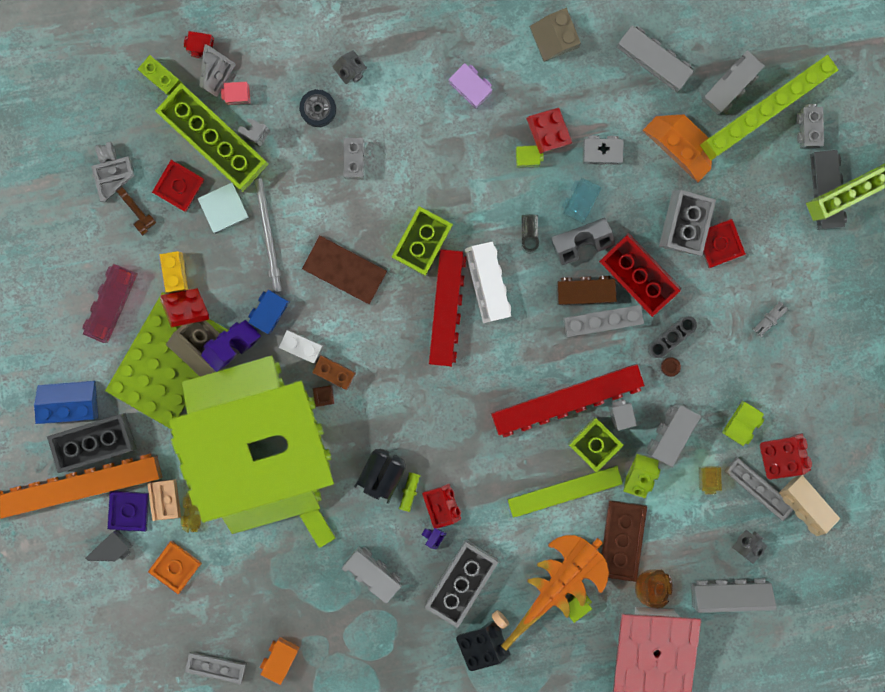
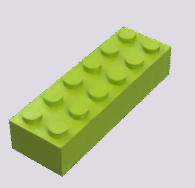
[155,83,269,192]

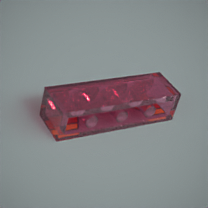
[82,264,138,343]

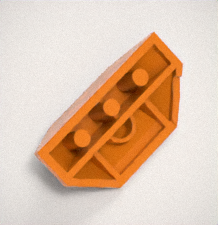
[642,114,712,183]

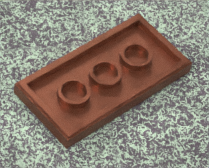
[302,235,387,305]
[601,500,647,582]

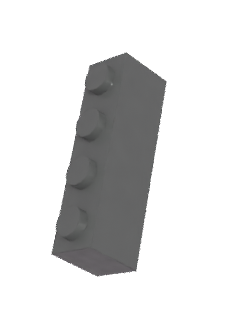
[810,150,847,230]

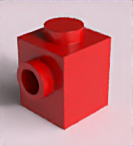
[184,31,214,58]

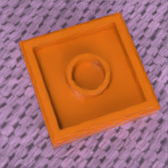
[148,540,202,595]

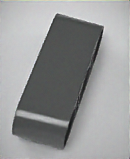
[648,316,697,358]

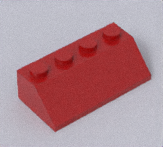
[599,233,682,317]

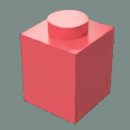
[221,82,250,105]

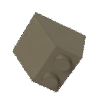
[530,8,581,62]

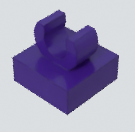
[421,528,447,550]

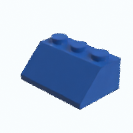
[34,381,99,424]

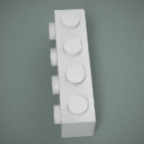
[465,242,511,323]

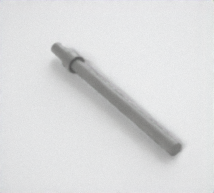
[255,179,282,293]

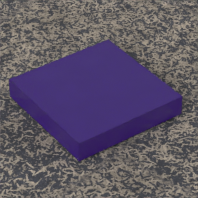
[107,491,149,532]

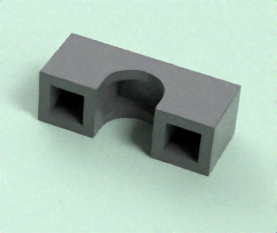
[551,217,615,266]

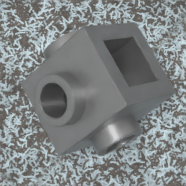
[332,50,367,85]
[732,530,767,564]

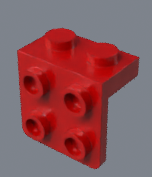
[760,433,812,480]

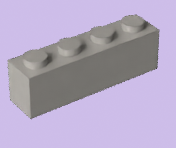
[616,25,694,93]
[563,305,644,337]

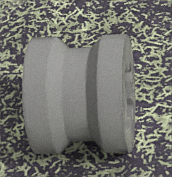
[95,141,117,163]

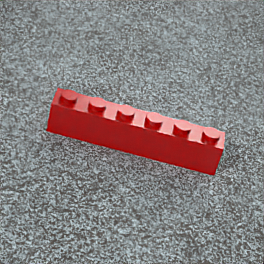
[429,249,467,367]

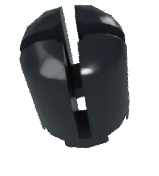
[354,449,406,504]

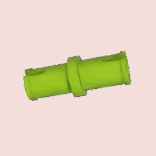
[398,472,421,512]

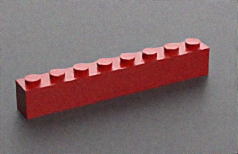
[491,364,645,438]

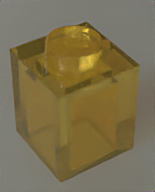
[699,466,722,494]

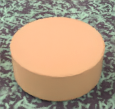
[492,610,510,629]

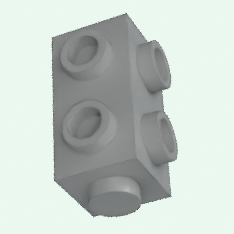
[797,104,824,148]

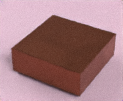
[312,385,335,407]

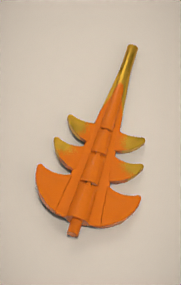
[501,535,609,651]

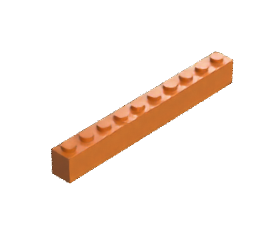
[0,453,163,519]

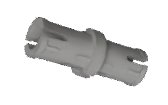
[753,301,788,337]

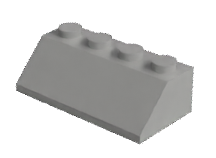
[691,578,776,613]

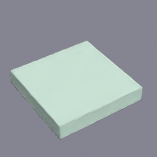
[198,183,249,234]

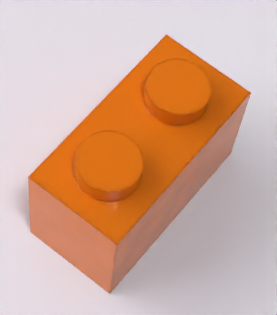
[259,637,300,685]

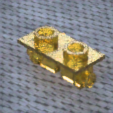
[181,492,201,533]

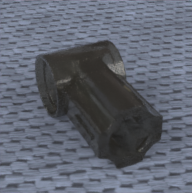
[521,214,539,254]

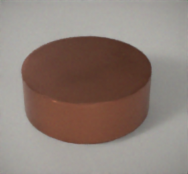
[661,357,681,377]

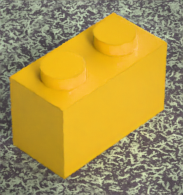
[159,251,188,293]

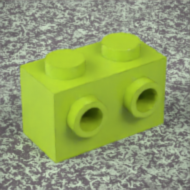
[623,454,661,498]

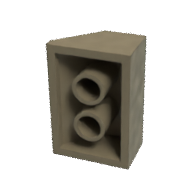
[166,320,239,376]

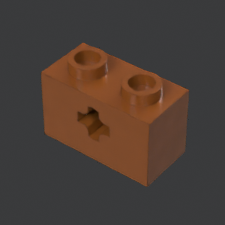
[312,355,356,390]

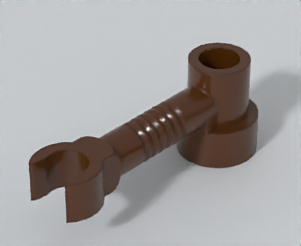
[116,187,156,236]

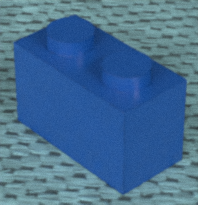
[248,290,290,335]

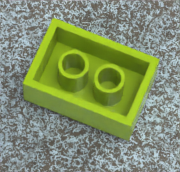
[391,206,453,276]

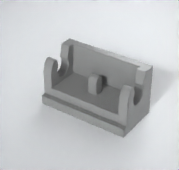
[238,119,270,147]

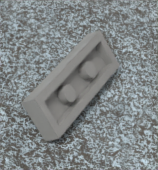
[185,652,246,684]

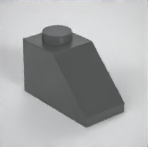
[86,530,133,562]

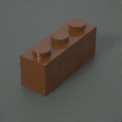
[556,276,616,305]

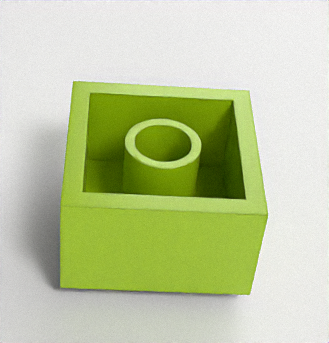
[568,417,624,473]

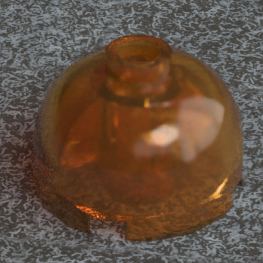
[635,569,673,609]

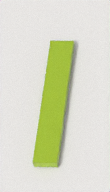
[507,465,623,518]

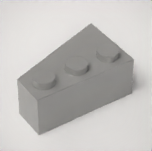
[701,50,764,115]
[341,546,402,604]

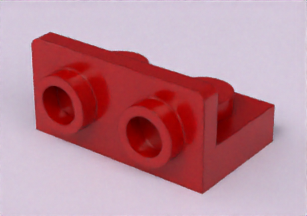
[422,484,461,528]

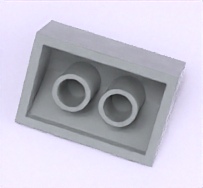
[659,190,716,256]

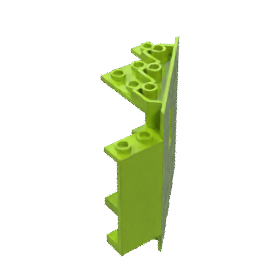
[169,356,334,534]

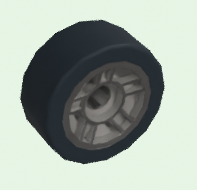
[299,89,336,127]

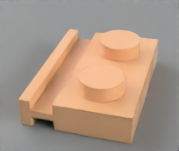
[147,479,181,521]

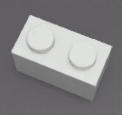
[279,330,324,364]

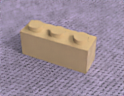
[779,475,840,536]

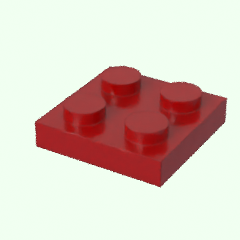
[526,107,572,154]
[152,160,205,212]
[703,219,746,268]
[160,288,209,327]

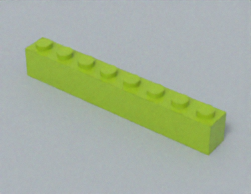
[700,55,839,160]

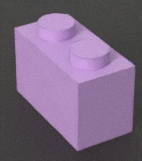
[449,63,492,109]

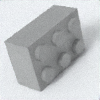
[647,404,701,467]

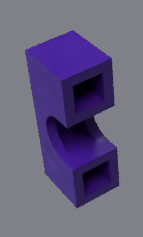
[201,319,261,372]

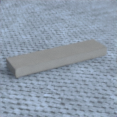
[724,457,793,521]

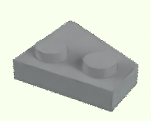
[199,44,236,97]
[91,156,135,202]

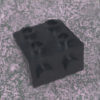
[456,621,510,671]

